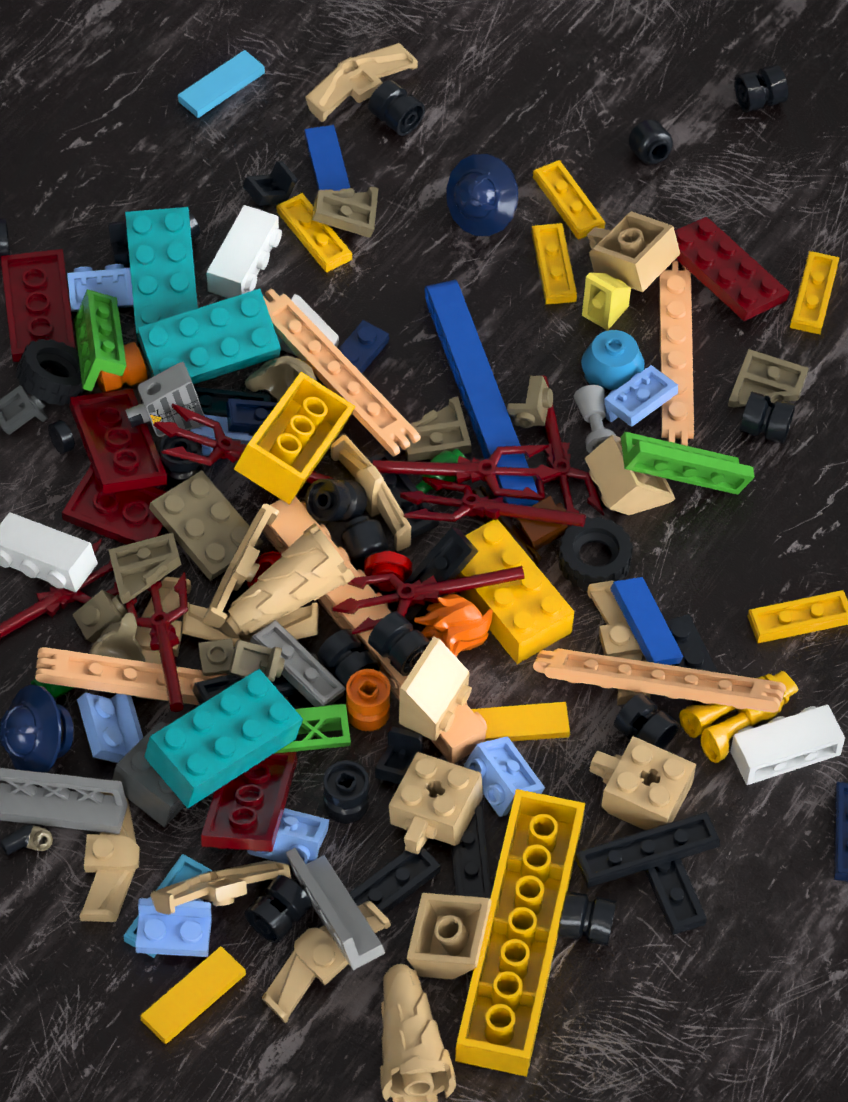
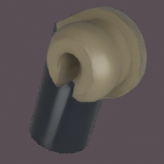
[0,825,53,855]

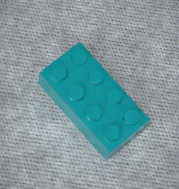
[125,207,198,344]
[138,289,281,384]
[144,669,303,809]

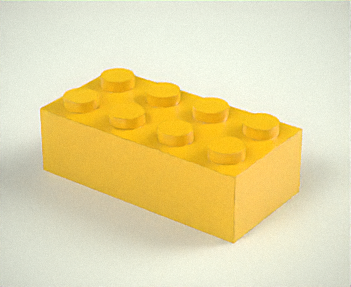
[234,372,356,505]
[455,519,574,664]

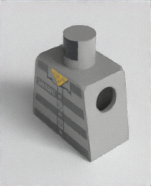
[125,361,205,437]

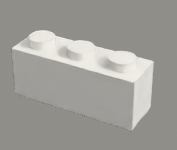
[207,205,282,298]
[0,512,98,592]
[730,704,845,785]

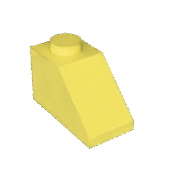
[582,273,631,331]

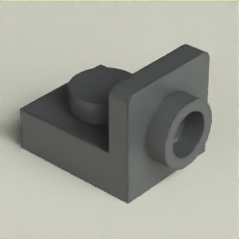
[0,385,48,435]

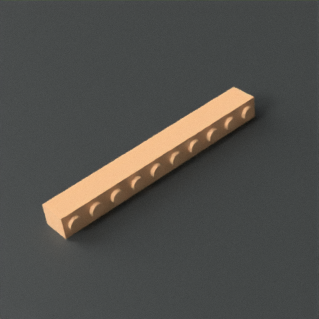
[262,496,487,764]

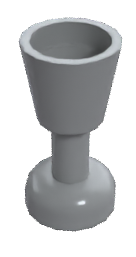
[574,385,616,453]

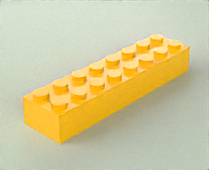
[455,789,585,1077]

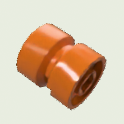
[97,342,148,393]
[346,669,390,731]

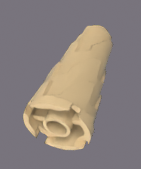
[226,523,355,636]
[380,964,456,1102]

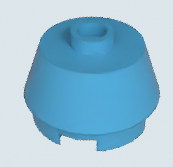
[581,330,645,390]

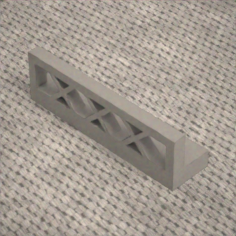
[0,768,128,834]
[286,848,385,970]

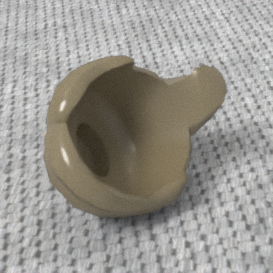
[244,356,317,402]
[89,613,145,662]

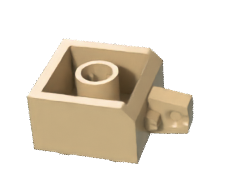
[587,211,680,292]
[590,736,696,830]
[389,752,483,854]

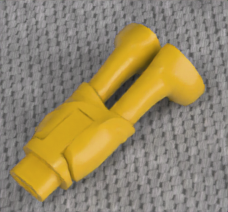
[679,671,798,763]

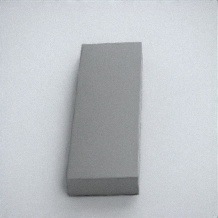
[250,620,346,707]

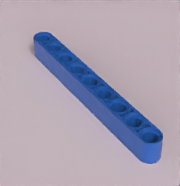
[424,279,539,506]

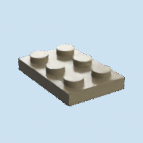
[149,470,263,581]

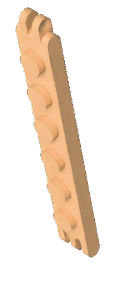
[659,260,694,446]
[263,289,421,457]
[35,647,288,705]
[533,648,786,713]

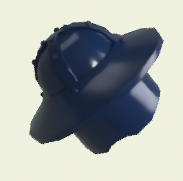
[446,154,518,236]
[0,685,74,773]

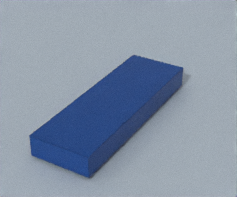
[304,125,350,191]
[610,577,684,665]

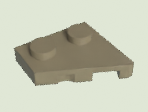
[312,187,378,238]
[728,349,809,407]
[405,396,471,462]
[108,532,182,604]

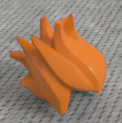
[414,594,493,657]

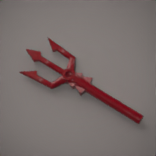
[535,376,604,526]
[153,403,333,484]
[372,445,561,501]
[400,477,586,527]
[0,538,119,639]
[332,566,525,635]
[125,572,188,712]

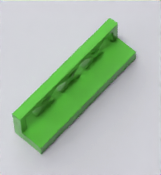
[74,289,127,391]
[621,432,755,495]
[274,704,351,754]

